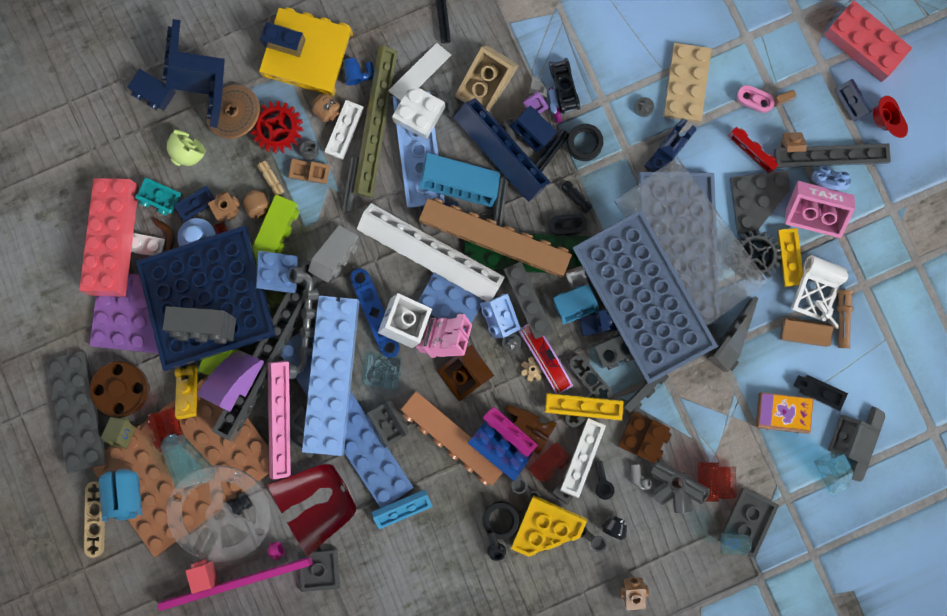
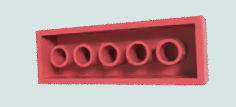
[79,178,139,297]

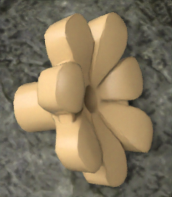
[521,357,543,382]

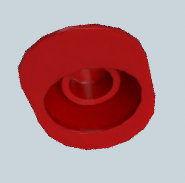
[873,96,908,138]

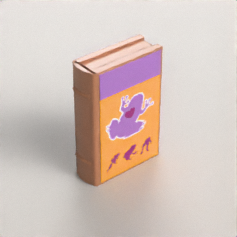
[756,392,814,434]

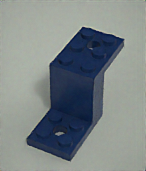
[162,19,225,128]

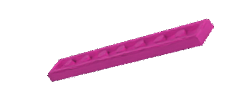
[157,556,313,611]

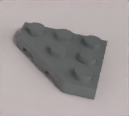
[730,171,790,234]

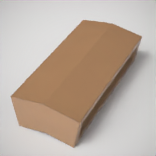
[780,317,833,347]

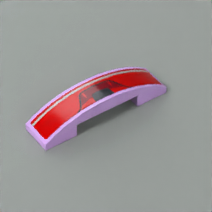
[518,324,573,394]

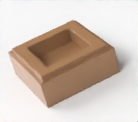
[774,90,796,107]

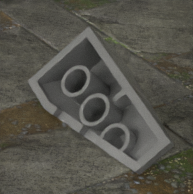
[707,296,758,372]

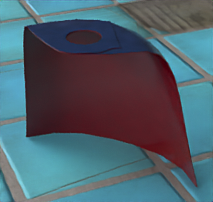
[267,464,356,556]

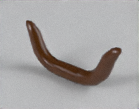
[154,218,174,252]

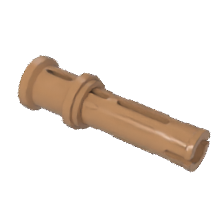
[836,290,854,348]

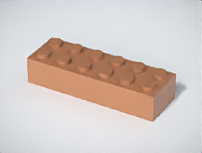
[401,392,503,486]

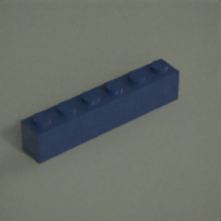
[453,98,551,202]

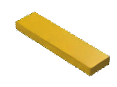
[544,393,624,420]

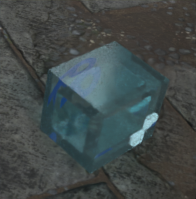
[720,532,751,556]

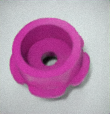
[267,542,285,561]

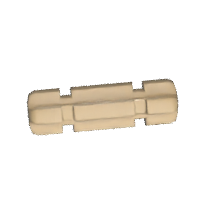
[258,161,284,196]

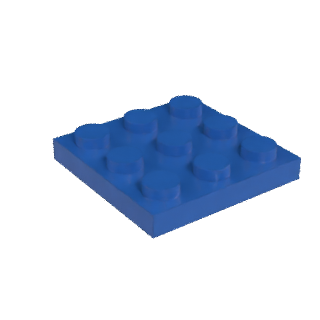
[468,421,533,481]

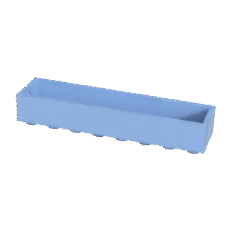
[302,296,360,456]

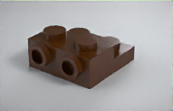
[617,412,672,463]

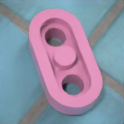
[737,85,775,113]

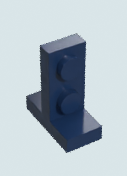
[579,310,618,336]

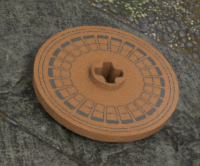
[206,85,260,139]

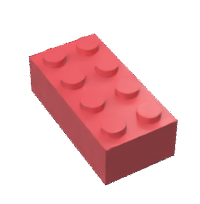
[824,0,912,82]

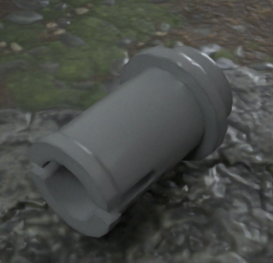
[501,119,517,143]

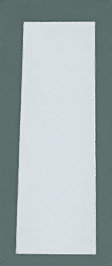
[388,43,451,101]

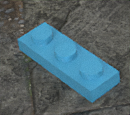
[371,490,433,530]

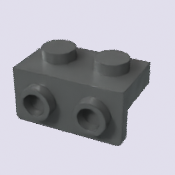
[365,400,409,448]

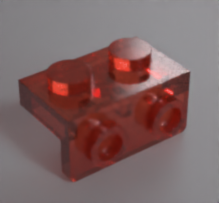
[147,407,186,452]
[529,442,570,482]

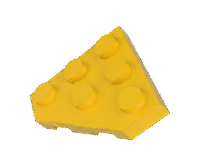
[511,495,588,557]

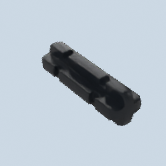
[561,181,593,213]

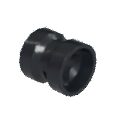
[225,490,253,518]

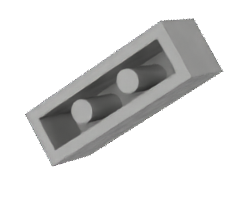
[308,225,359,282]

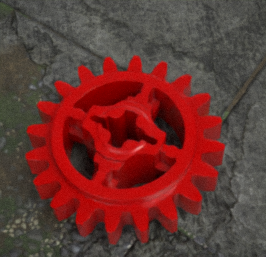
[251,101,304,154]

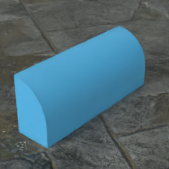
[419,153,500,207]

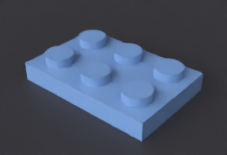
[418,273,484,331]

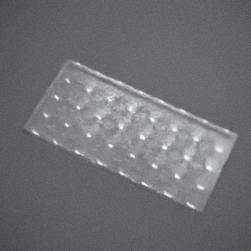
[614,157,768,326]

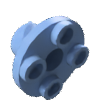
[812,166,851,191]
[178,218,217,246]

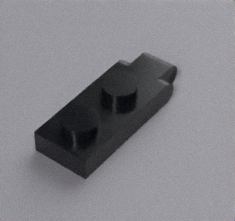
[793,375,848,411]

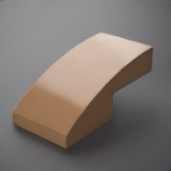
[288,159,330,184]

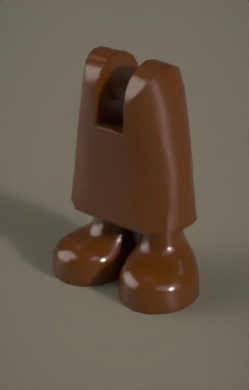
[504,404,557,455]

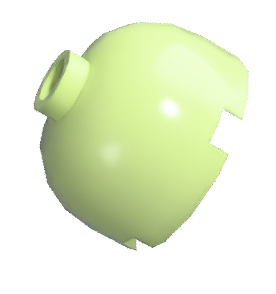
[166,129,206,166]

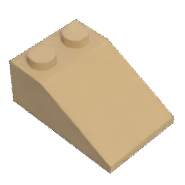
[455,45,519,112]

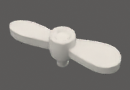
[815,300,839,329]

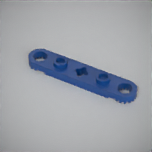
[350,268,400,358]

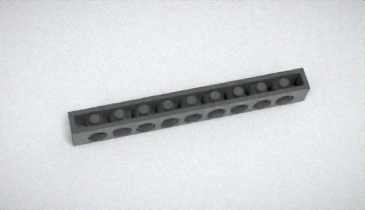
[212,259,322,442]

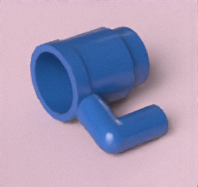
[342,58,374,86]

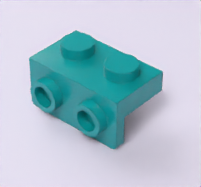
[135,177,182,216]

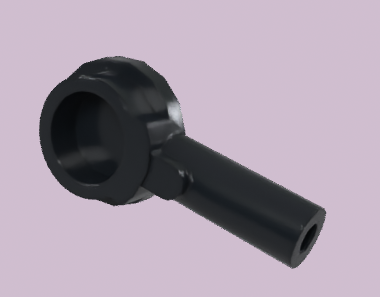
[595,461,614,500]
[486,529,506,561]

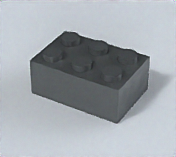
[163,306,236,344]

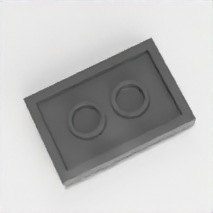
[718,488,779,558]

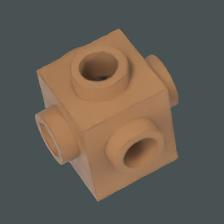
[208,192,241,223]
[620,577,649,610]

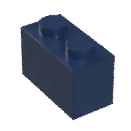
[260,22,305,57]
[127,68,176,111]
[510,105,557,153]

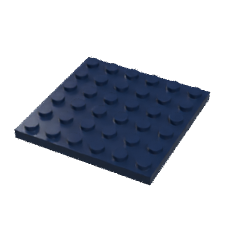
[136,225,276,371]

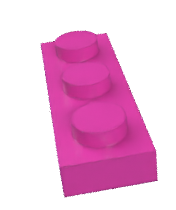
[483,407,538,457]

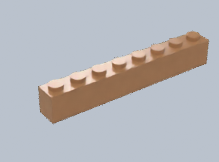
[419,198,572,278]

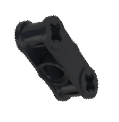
[549,58,581,114]

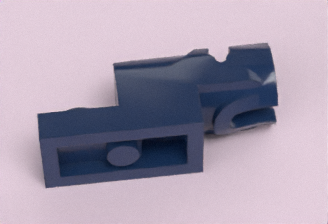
[644,118,697,172]

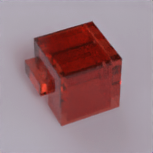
[698,462,737,502]

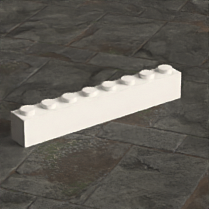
[357,203,505,301]

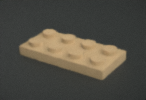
[663,43,712,123]

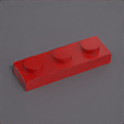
[728,127,778,173]

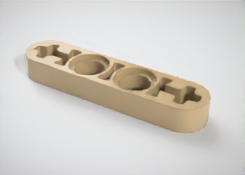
[84,481,105,558]

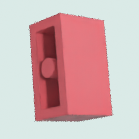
[186,559,219,594]

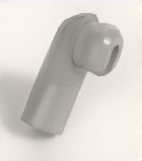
[630,464,652,490]

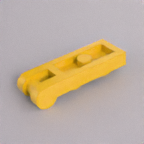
[175,365,198,420]

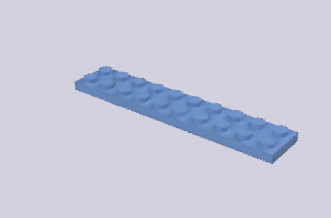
[281,333,414,508]

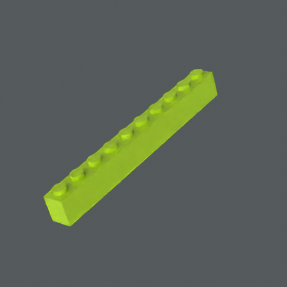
[198,194,300,376]

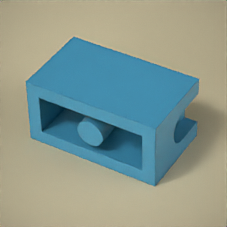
[553,284,598,325]

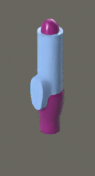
[548,87,562,123]

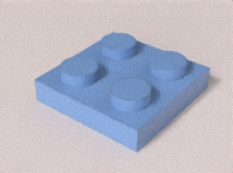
[256,251,298,293]

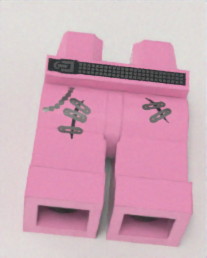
[416,314,472,358]

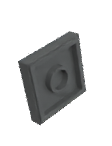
[298,548,340,592]

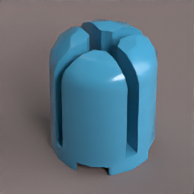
[98,469,143,522]

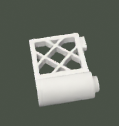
[791,255,848,322]

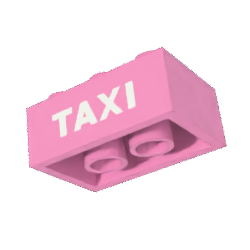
[785,181,855,238]

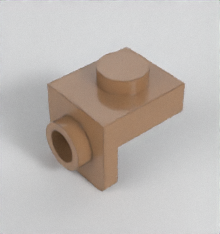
[781,132,807,152]

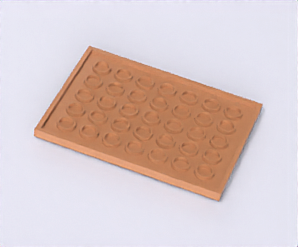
[92,376,269,558]

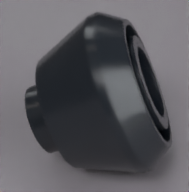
[602,516,627,540]

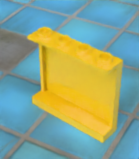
[259,7,353,97]

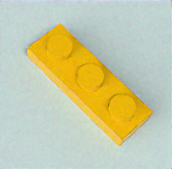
[777,228,803,287]

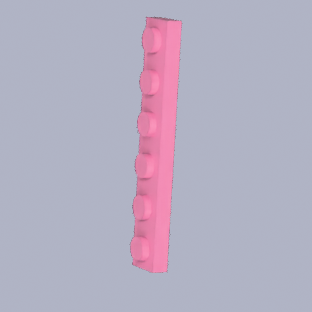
[268,361,291,480]

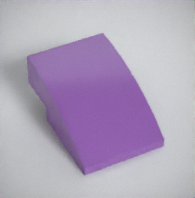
[197,350,264,412]

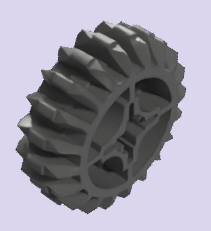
[729,230,782,282]

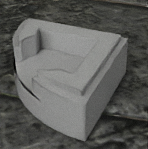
[528,76,547,99]

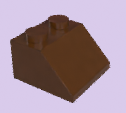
[437,345,494,401]

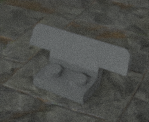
[828,406,885,482]

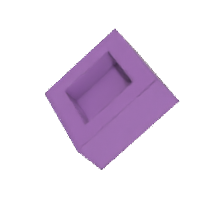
[523,91,549,113]

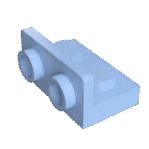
[480,293,521,338]

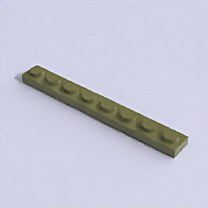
[353,45,398,198]

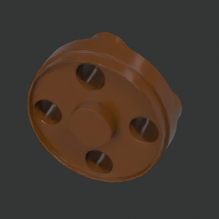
[90,361,150,417]

